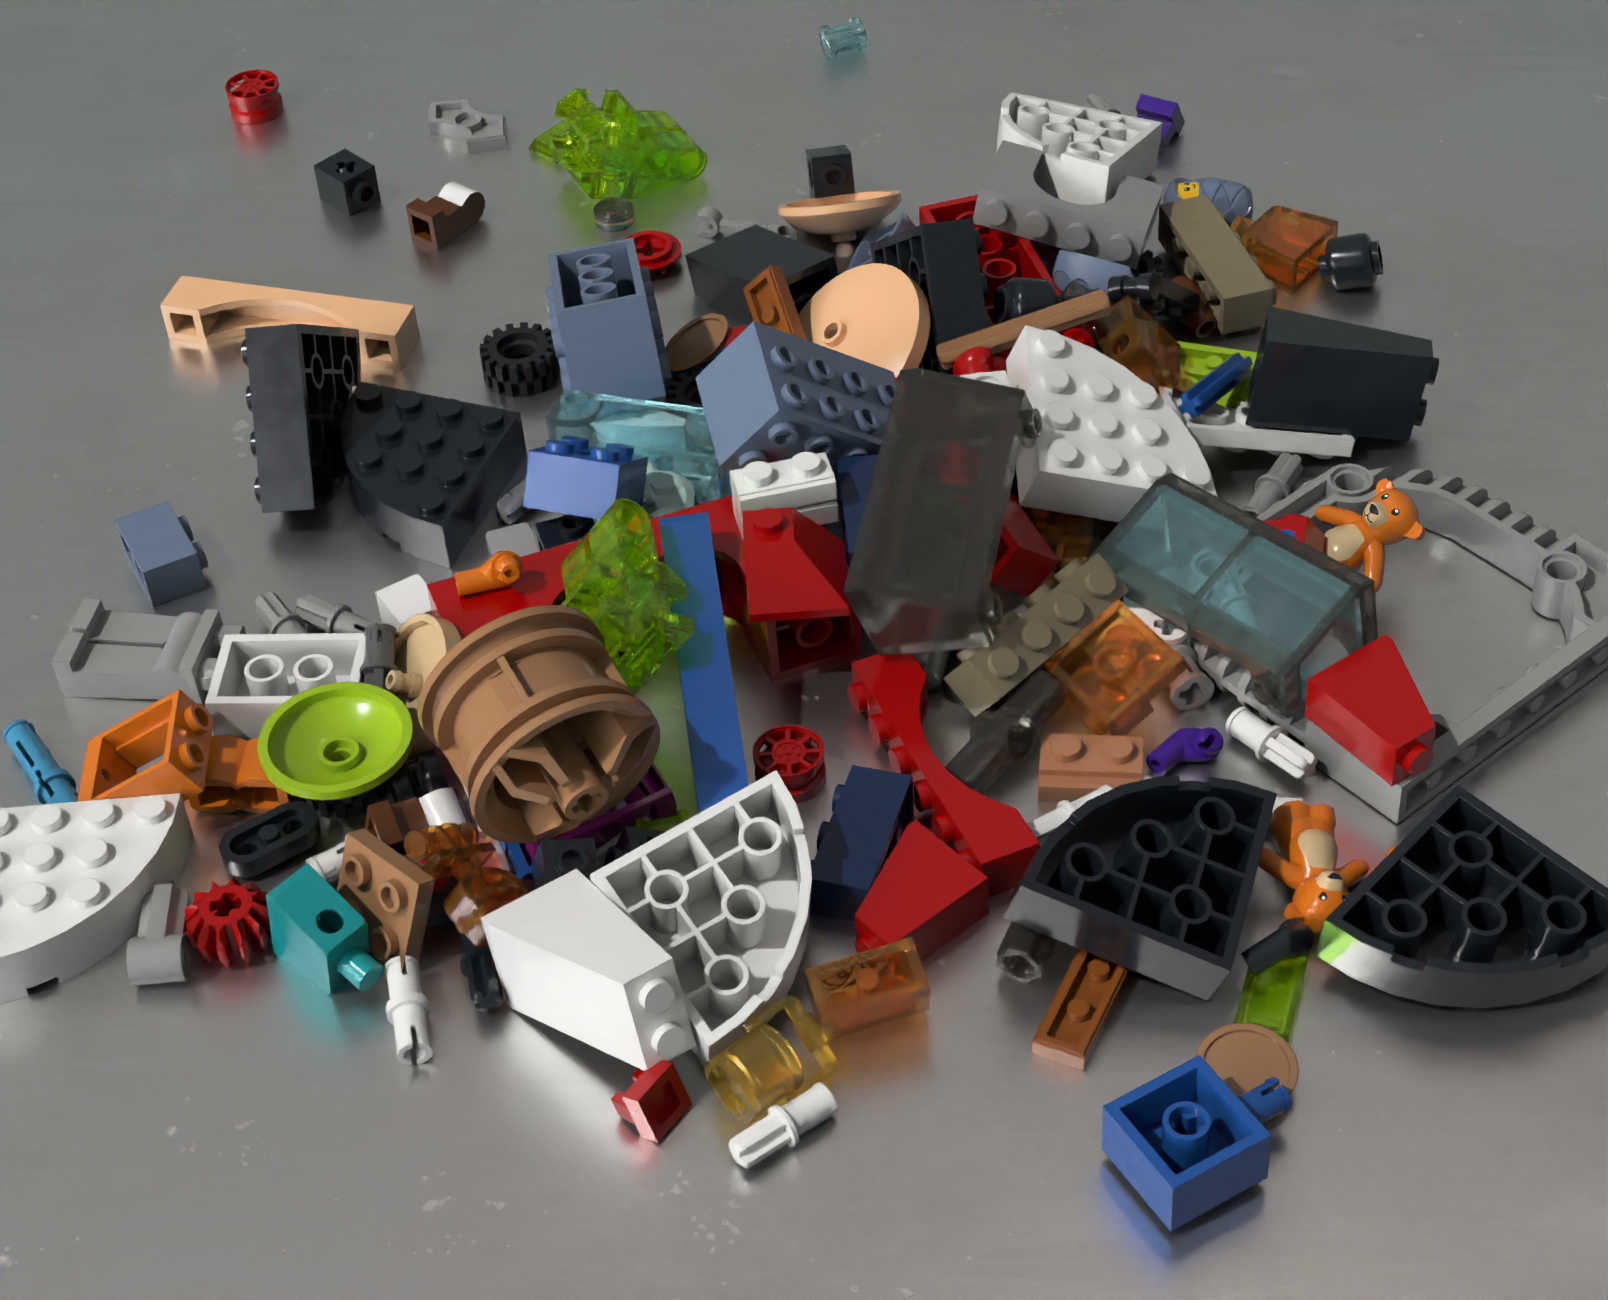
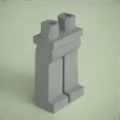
[51,598,246,705]

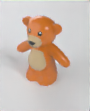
[1315,478,1425,601]
[1258,800,1369,935]

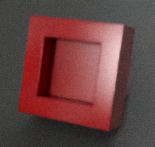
[611,1060,692,1143]

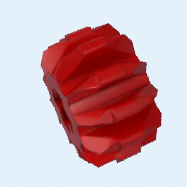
[184,876,271,969]

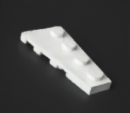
[1156,386,1355,459]

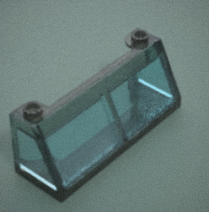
[1086,472,1378,719]

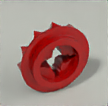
[625,231,682,275]

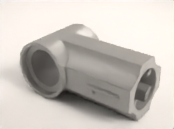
[126,884,192,986]

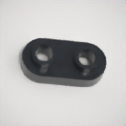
[219,801,321,877]

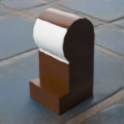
[406,182,485,251]
[365,787,472,854]

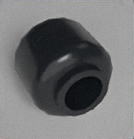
[1318,233,1384,292]
[993,277,1063,323]

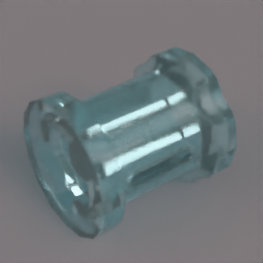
[819,16,868,59]

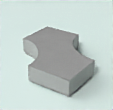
[428,99,507,153]

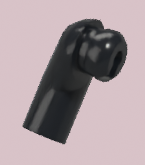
[1240,918,1315,977]

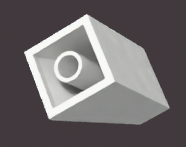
[481,868,696,1071]

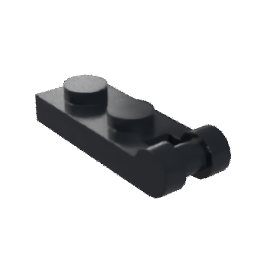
[1108,273,1200,320]

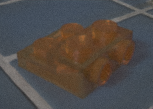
[1044,599,1187,736]

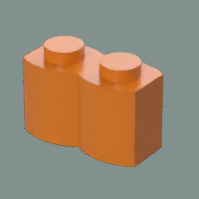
[189,735,295,814]

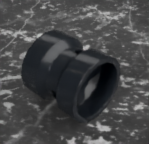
[387,749,448,803]

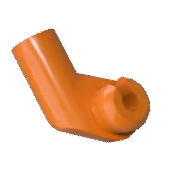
[454,551,523,597]

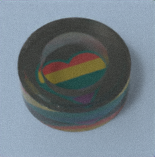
[593,197,635,233]

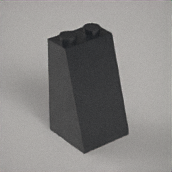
[685,225,839,327]
[1245,306,1439,441]

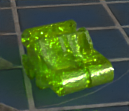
[547,89,707,199]
[560,498,695,695]

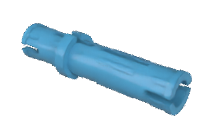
[3,719,78,804]

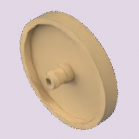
[385,613,461,760]

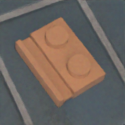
[1038,733,1144,802]

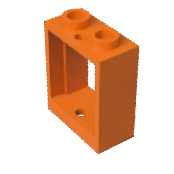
[77,689,214,802]

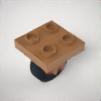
[337,828,467,974]

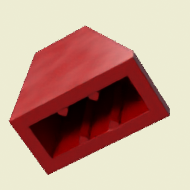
[1305,634,1436,786]
[855,820,989,981]

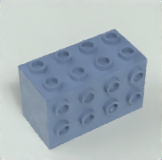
[546,238,672,415]
[695,321,921,505]

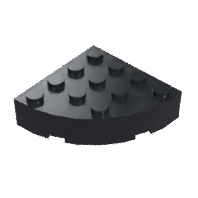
[870,218,993,405]
[241,324,361,513]
[341,382,527,568]
[1002,776,1277,1001]
[1315,784,1608,1008]

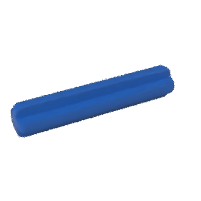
[1178,353,1253,418]

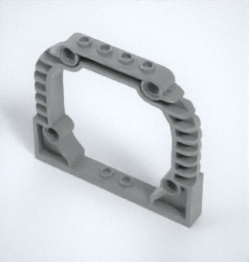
[1189,463,1608,824]

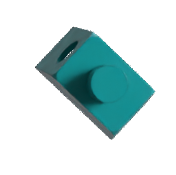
[266,863,384,994]

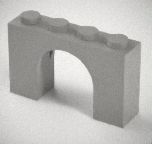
[973,140,1165,270]

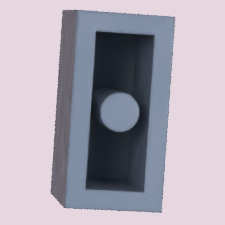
[115,501,209,607]

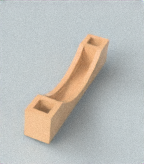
[160,275,421,370]

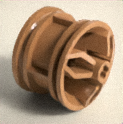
[417,605,660,844]

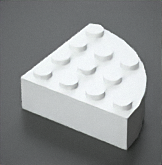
[996,92,1163,205]
[1006,325,1218,535]
[590,770,812,1074]
[0,793,193,1004]

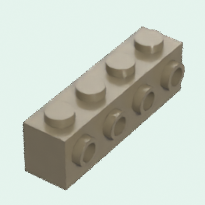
[1158,195,1277,335]
[943,553,1129,717]

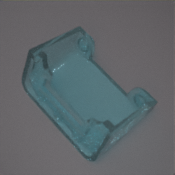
[545,390,732,505]

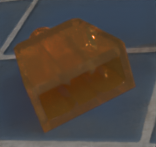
[1230,205,1338,295]
[1094,295,1181,395]

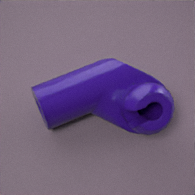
[1146,727,1224,776]

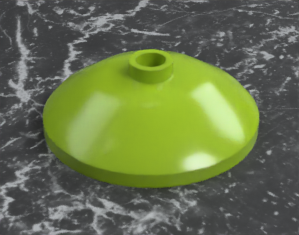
[257,682,414,800]

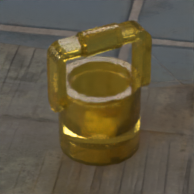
[704,995,838,1124]

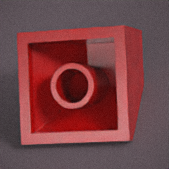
[743,508,850,623]

